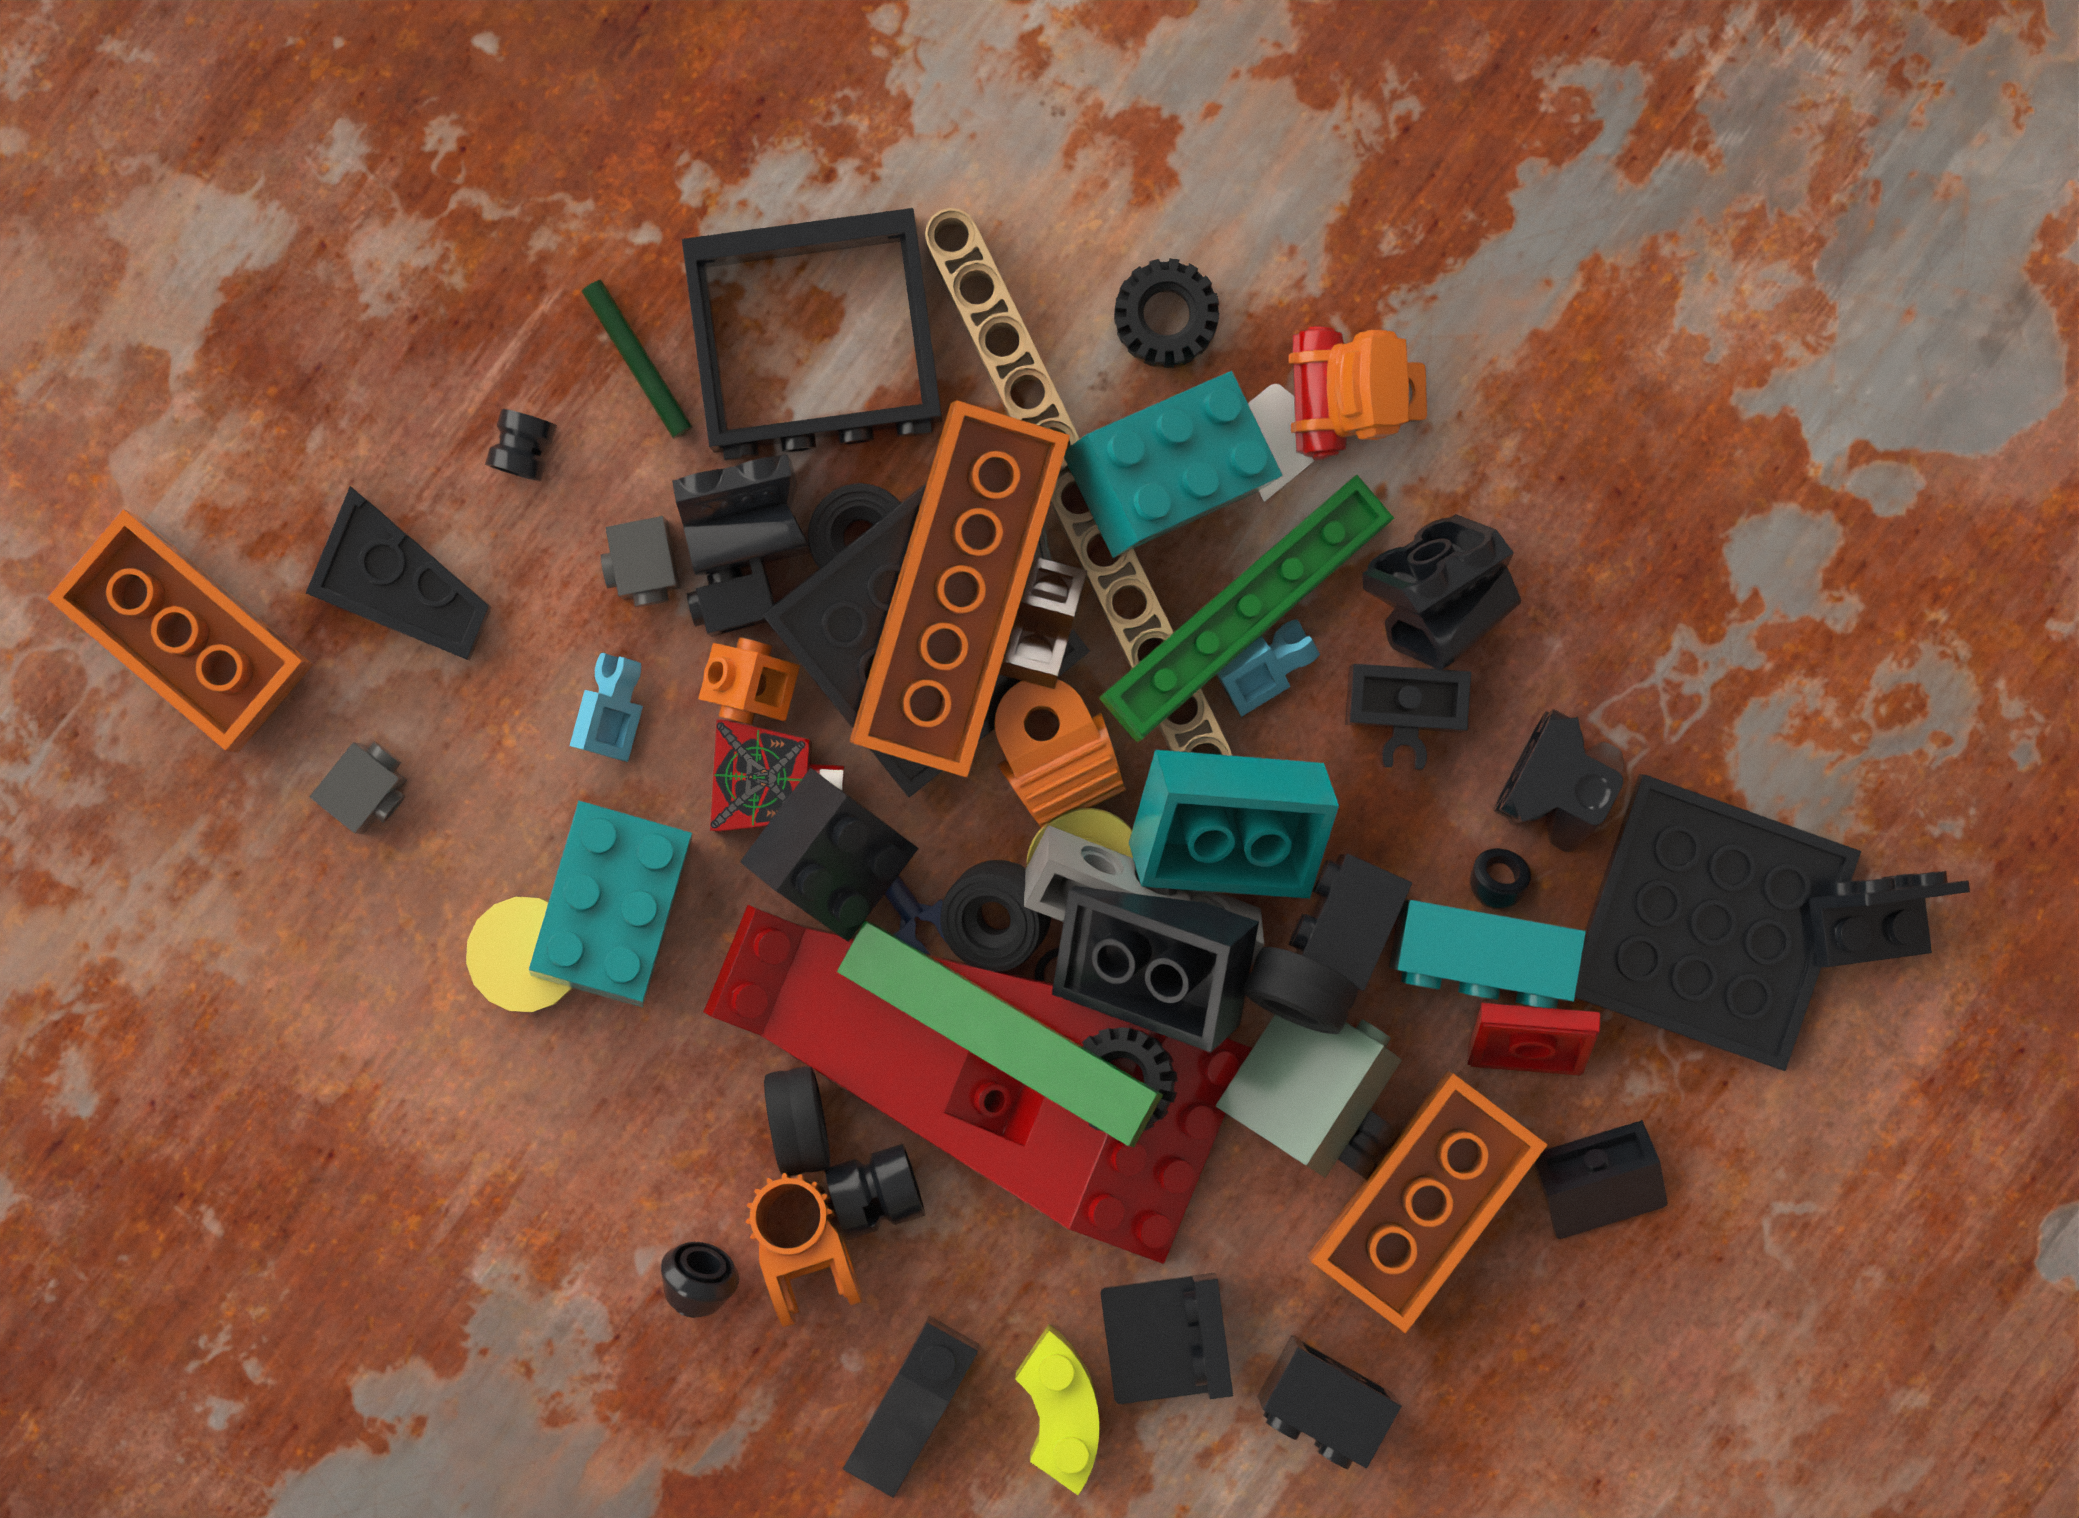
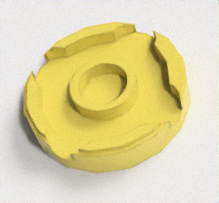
[466,897,573,1012]

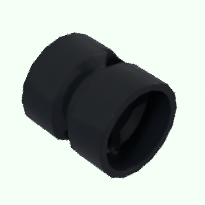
[825,1144,926,1240]

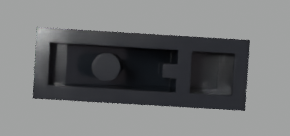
[843,1316,979,1498]

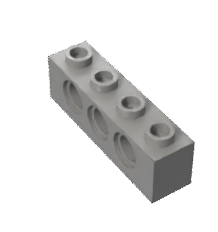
[1024,825,1264,969]

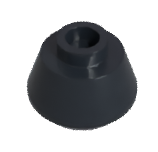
[661,1242,739,1318]

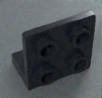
[1809,871,1970,968]
[1100,1273,1233,1404]

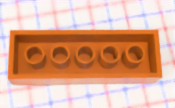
[849,400,1070,778]

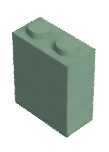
[1216,1015,1402,1178]

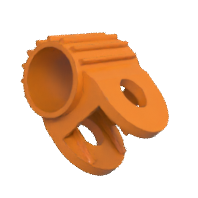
[995,680,1126,829]
[745,1173,863,1328]

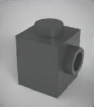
[601,516,681,607]
[309,741,407,834]

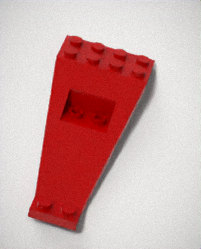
[703,905,1252,1264]

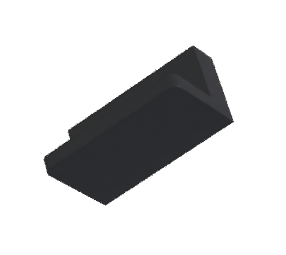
[1533,1120,1668,1239]

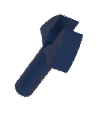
[884,875,947,955]

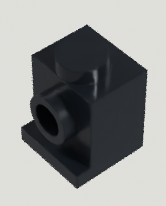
[686,561,775,637]

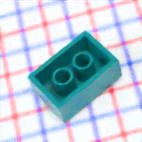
[1064,371,1283,558]
[1129,750,1339,899]
[529,800,692,1008]
[1389,900,1586,1009]

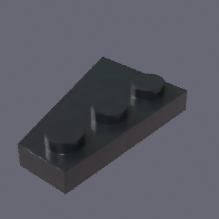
[306,486,492,661]

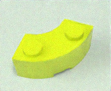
[1015,1324,1099,1495]

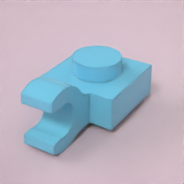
[1216,619,1320,717]
[570,653,643,762]

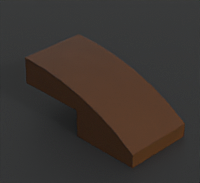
[999,556,1087,689]

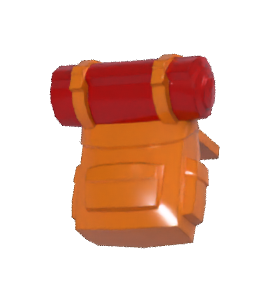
[1289,325,1427,460]

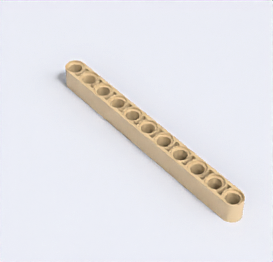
[925,208,1232,756]

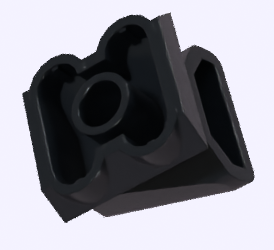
[672,454,811,576]
[1362,514,1521,670]
[1494,709,1624,852]

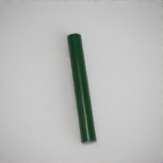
[581,279,693,439]

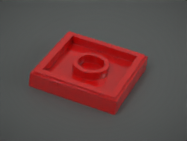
[1467,1003,1600,1076]

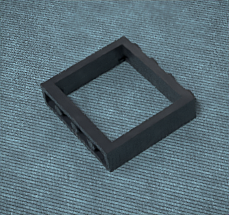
[682,208,943,460]

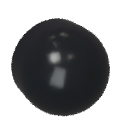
[1470,848,1531,909]

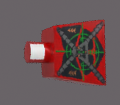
[710,719,845,832]

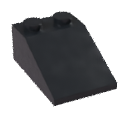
[1052,886,1259,1052]

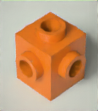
[698,637,800,725]

